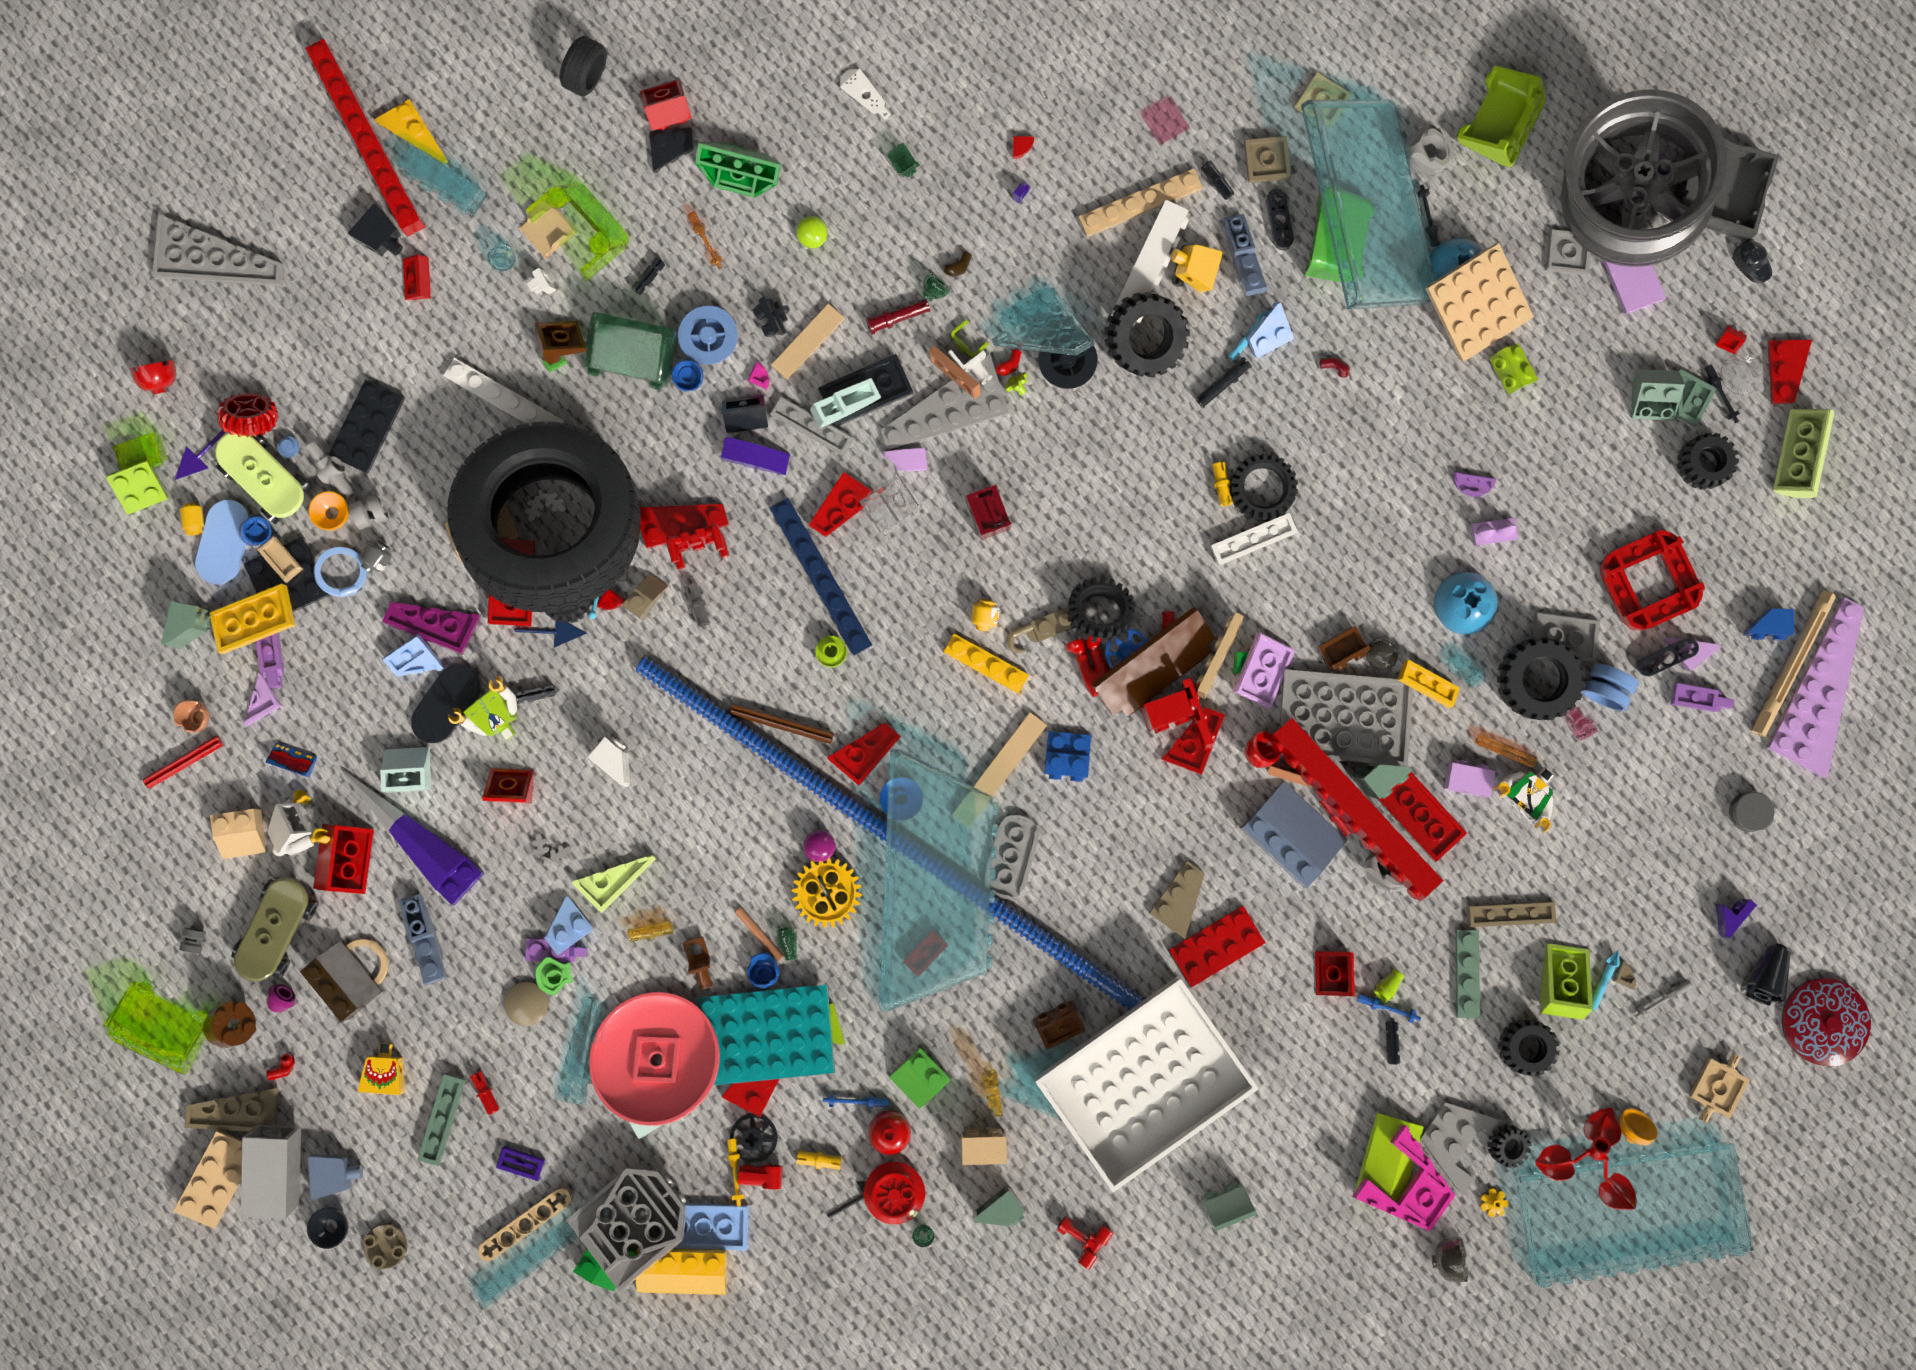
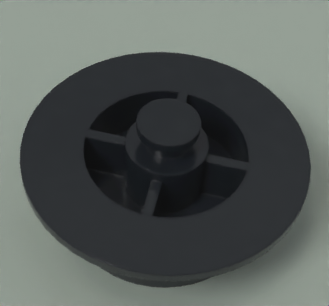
[1038,330,1098,389]

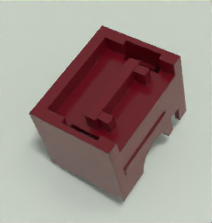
[966,485,1011,541]

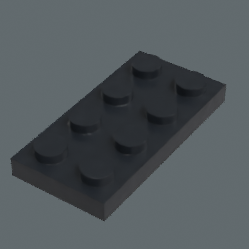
[818,354,913,427]
[328,379,405,474]

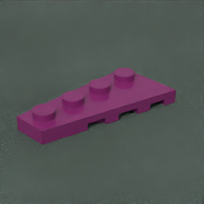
[382,602,481,655]

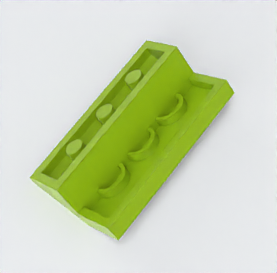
[1354,1113,1424,1202]

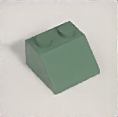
[161,601,211,649]
[1201,1182,1257,1231]
[973,1185,1025,1226]

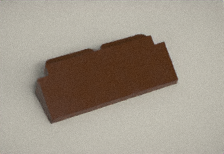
[1091,607,1216,717]

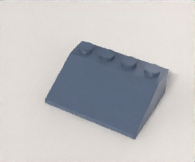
[1240,781,1347,888]

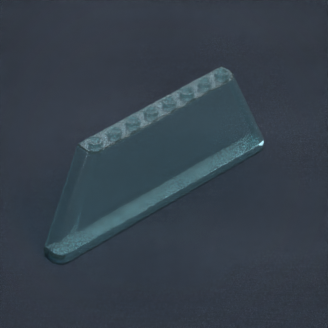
[879,749,999,1012]

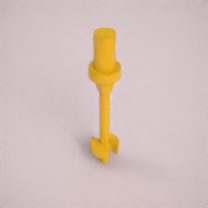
[727,1138,745,1206]

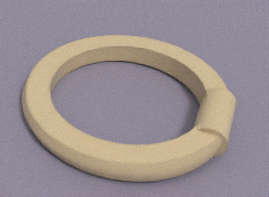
[346,939,388,985]

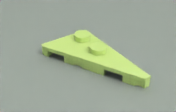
[572,855,657,913]

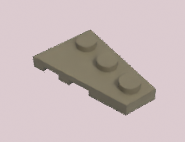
[1149,861,1205,939]

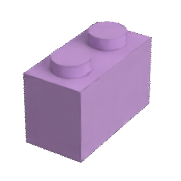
[1444,760,1495,797]

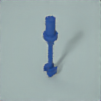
[1357,993,1421,1023]
[823,1094,889,1109]

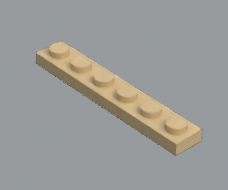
[1078,168,1203,237]

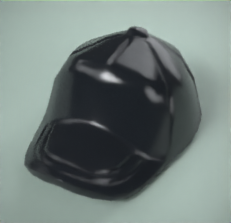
[1733,240,1773,283]

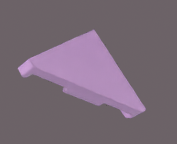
[1664,637,1721,671]
[244,672,282,726]

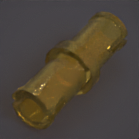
[628,920,674,943]

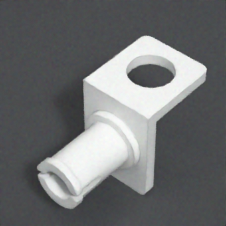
[948,350,993,385]

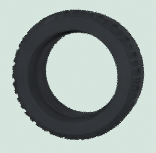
[559,36,607,96]

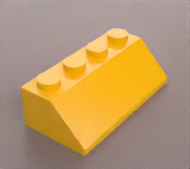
[636,1247,728,1295]

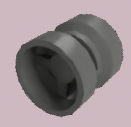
[179,928,206,953]

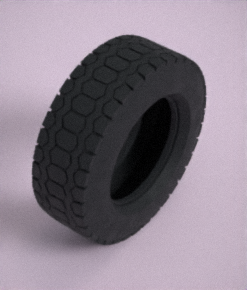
[447,421,641,613]

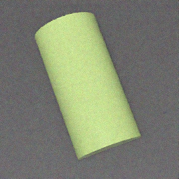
[1773,409,1835,498]

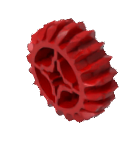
[217,392,278,438]

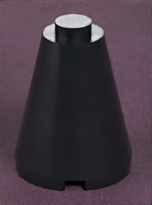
[1740,943,1791,1007]

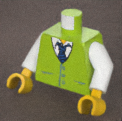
[448,675,517,741]

